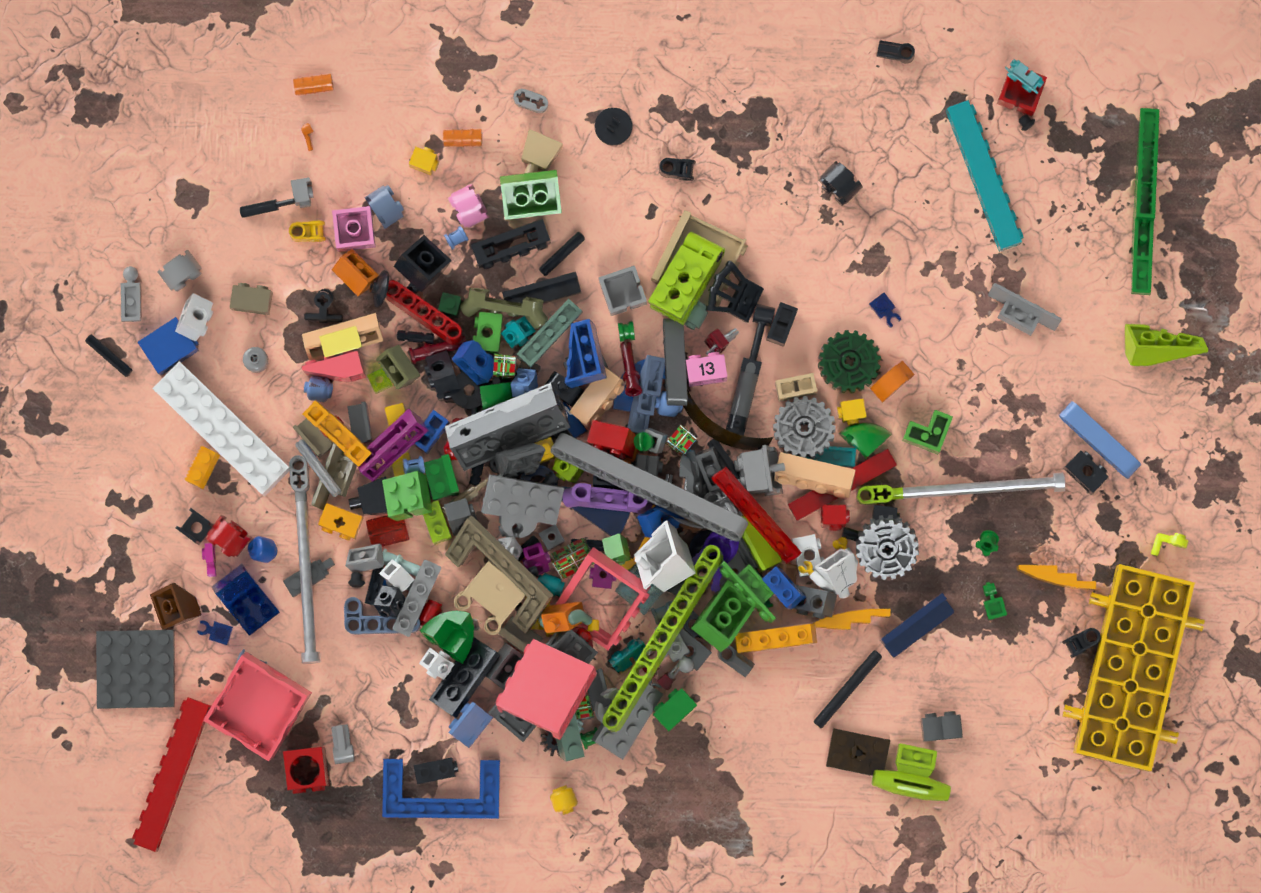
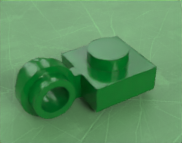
[982,582,1007,620]

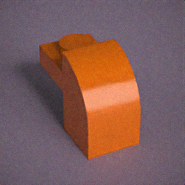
[870,360,915,403]

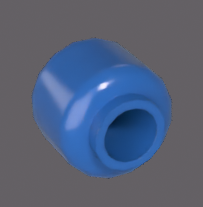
[248,536,278,563]

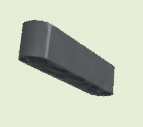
[663,318,687,406]

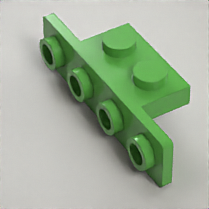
[719,561,776,623]

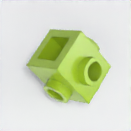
[552,458,584,483]

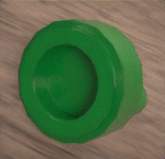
[634,432,654,451]

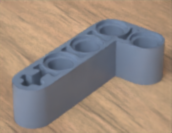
[344,597,421,635]

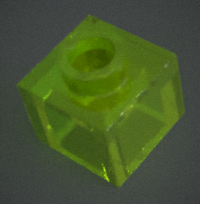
[367,368,393,394]

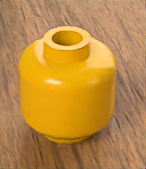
[550,785,578,815]

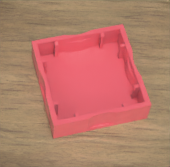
[203,652,312,761]

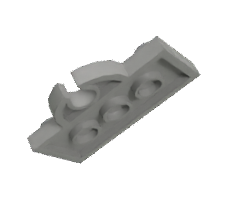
[481,474,564,538]
[591,684,663,760]

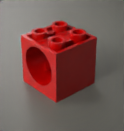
[283,747,330,794]

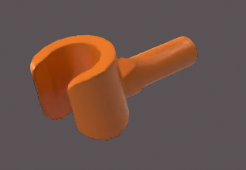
[301,123,314,151]

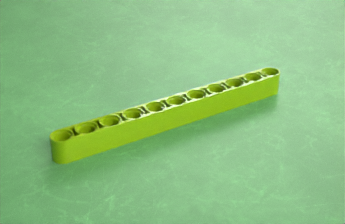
[602,545,723,732]

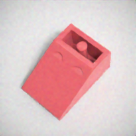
[301,350,366,383]

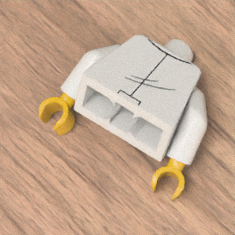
[798,537,858,598]

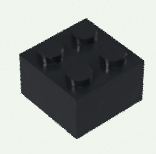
[393,235,452,292]

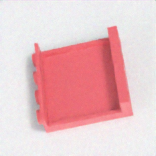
[496,639,597,740]

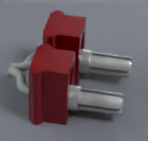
[704,328,739,355]
[642,652,680,690]

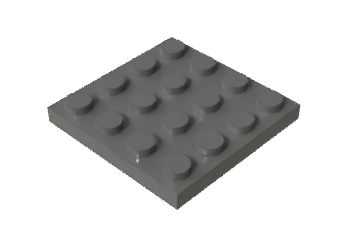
[96,630,175,709]

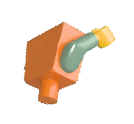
[538,602,599,637]

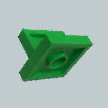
[424,454,459,501]

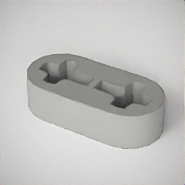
[513,89,548,113]

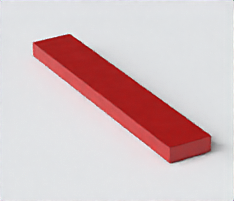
[788,449,897,521]
[711,467,802,564]

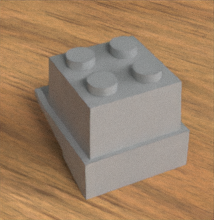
[734,445,785,496]

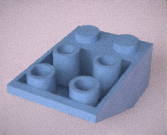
[448,702,493,748]

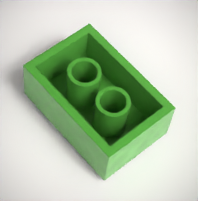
[500,170,562,220]
[691,580,755,652]

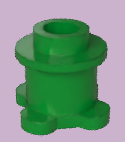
[976,530,999,556]

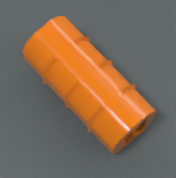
[293,74,334,95]
[443,129,482,147]

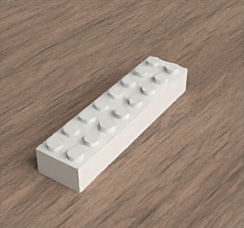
[152,361,290,497]

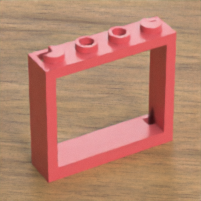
[555,547,651,651]

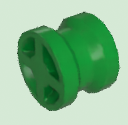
[618,321,635,342]

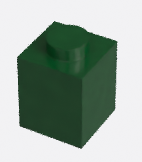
[438,292,462,318]

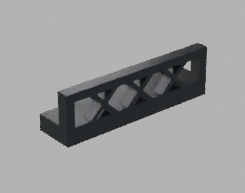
[502,272,581,304]

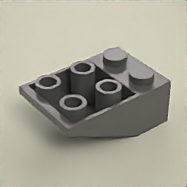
[494,443,545,478]

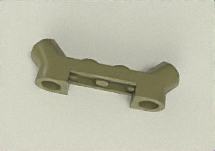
[460,288,548,329]

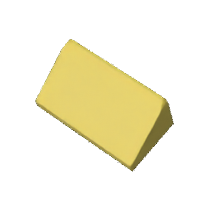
[319,326,362,357]

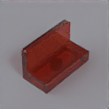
[366,515,410,547]

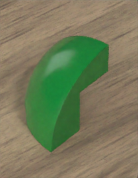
[480,382,515,410]
[838,423,892,459]
[419,610,474,664]

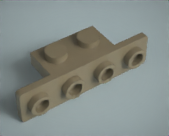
[311,442,357,510]

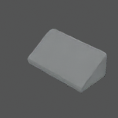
[345,544,384,572]

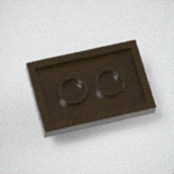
[826,728,890,776]

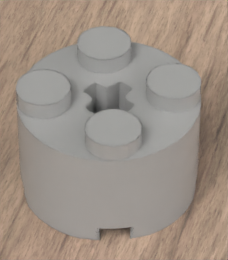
[157,250,202,292]

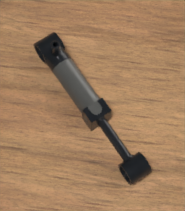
[726,304,775,436]

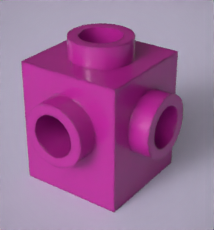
[522,542,551,575]
[589,564,617,589]

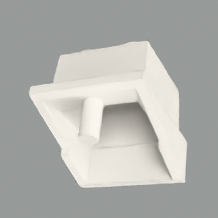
[634,521,696,592]

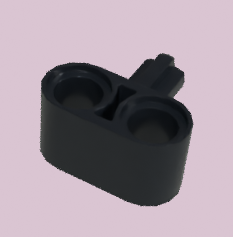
[545,371,584,407]

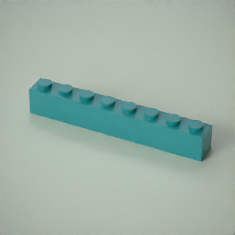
[945,100,1024,252]

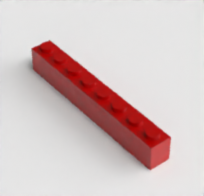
[132,697,212,852]

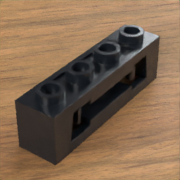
[471,219,551,270]

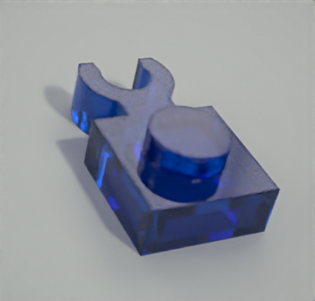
[869,293,901,328]
[197,620,234,645]

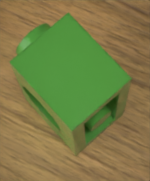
[473,312,503,354]

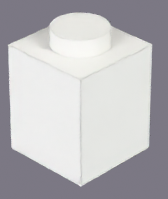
[379,559,414,592]

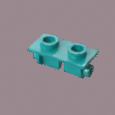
[1005,59,1044,94]
[608,637,646,673]

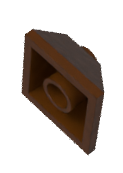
[150,583,202,630]

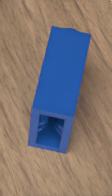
[138,317,199,376]

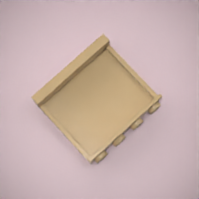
[651,210,748,306]

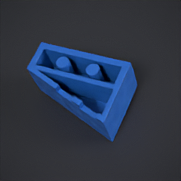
[565,319,607,388]

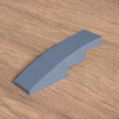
[627,355,665,434]

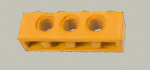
[735,624,817,653]

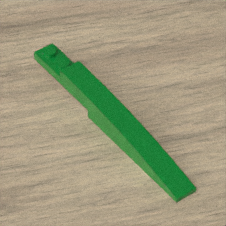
[1131,108,1160,296]

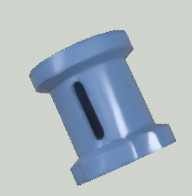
[444,226,469,250]
[403,456,425,474]

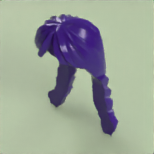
[692,531,739,593]

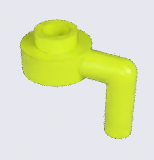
[1151,533,1189,556]

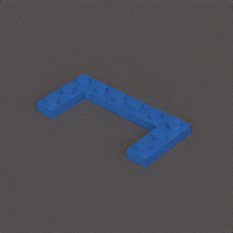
[382,759,500,819]

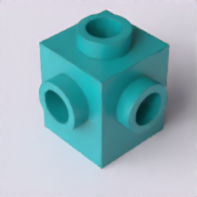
[501,316,536,348]

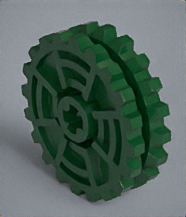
[818,330,881,394]

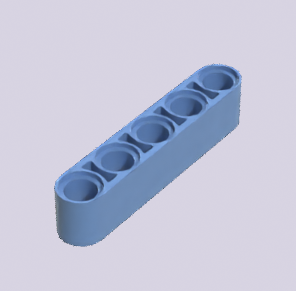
[1059,401,1141,479]

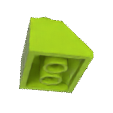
[741,515,782,573]

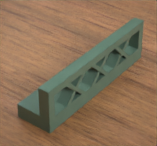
[517,298,583,368]

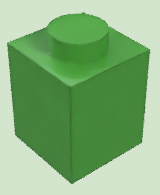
[602,533,631,565]

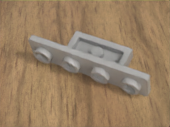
[988,283,1062,336]
[392,560,441,637]

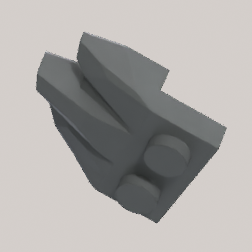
[679,450,709,499]

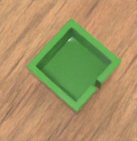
[382,471,432,521]

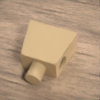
[521,129,563,174]

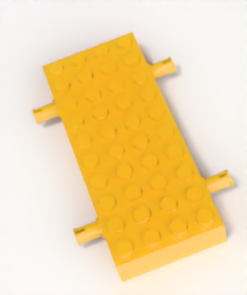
[1062,564,1205,772]

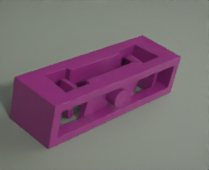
[357,409,428,482]

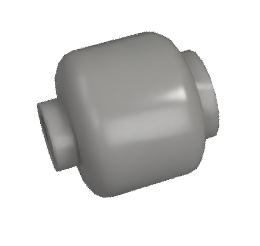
[243,347,269,373]

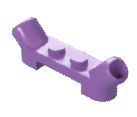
[562,483,652,515]

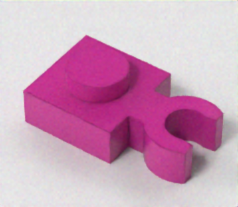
[202,543,217,577]

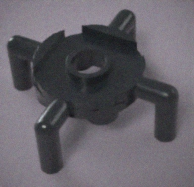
[437,369,501,415]

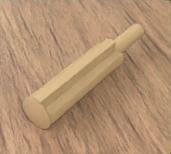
[441,478,488,516]

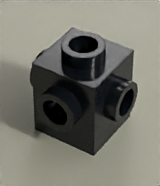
[373,586,406,618]

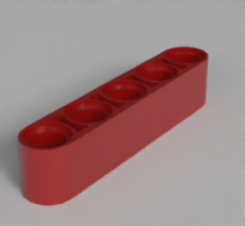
[386,280,463,345]

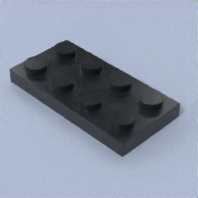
[429,637,500,718]

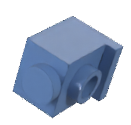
[511,368,538,397]

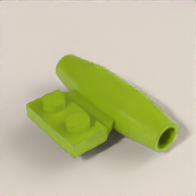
[872,743,951,801]

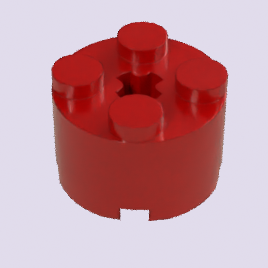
[206,515,252,557]

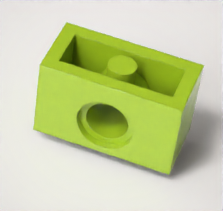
[423,500,452,545]

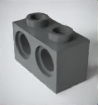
[794,585,837,619]

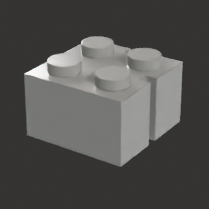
[598,265,647,316]

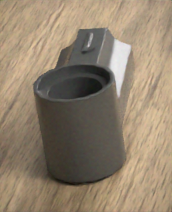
[717,645,755,678]

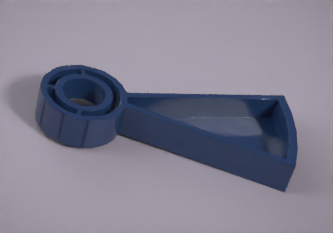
[520,465,630,536]

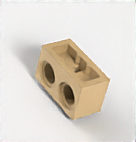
[775,373,817,402]

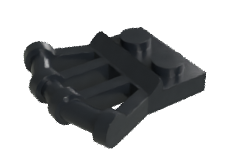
[705,260,764,323]

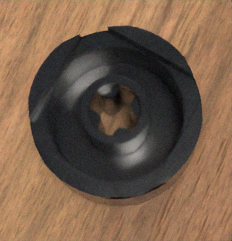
[818,161,863,206]

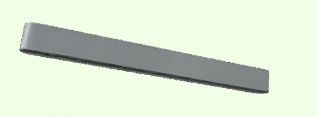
[551,433,748,541]

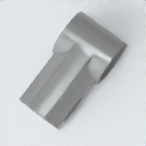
[331,724,355,765]

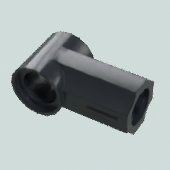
[877,40,915,64]

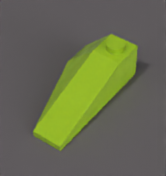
[1125,324,1208,366]

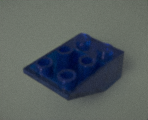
[212,564,280,636]

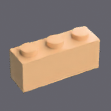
[569,366,626,428]

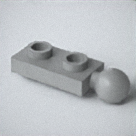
[121,266,141,322]
[654,619,694,673]

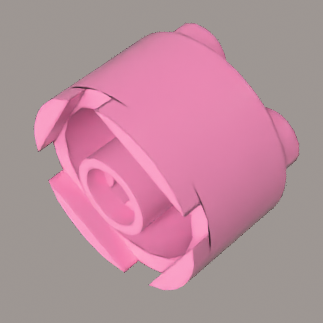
[448,184,489,228]

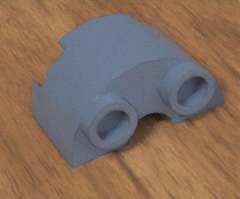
[364,185,404,229]

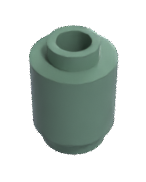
[684,301,708,330]

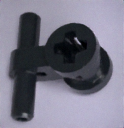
[304,288,343,323]

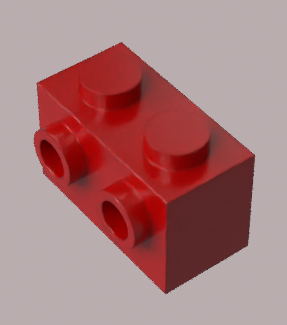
[821,505,850,531]

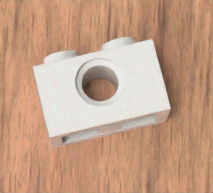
[175,293,213,341]
[791,534,824,578]

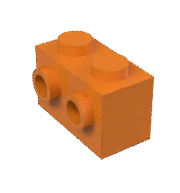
[331,249,379,296]

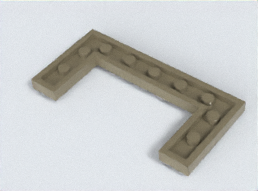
[445,516,553,634]

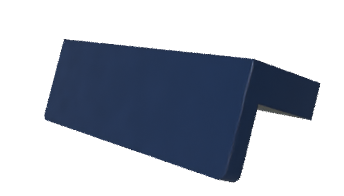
[880,593,954,658]

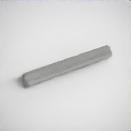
[295,439,341,497]

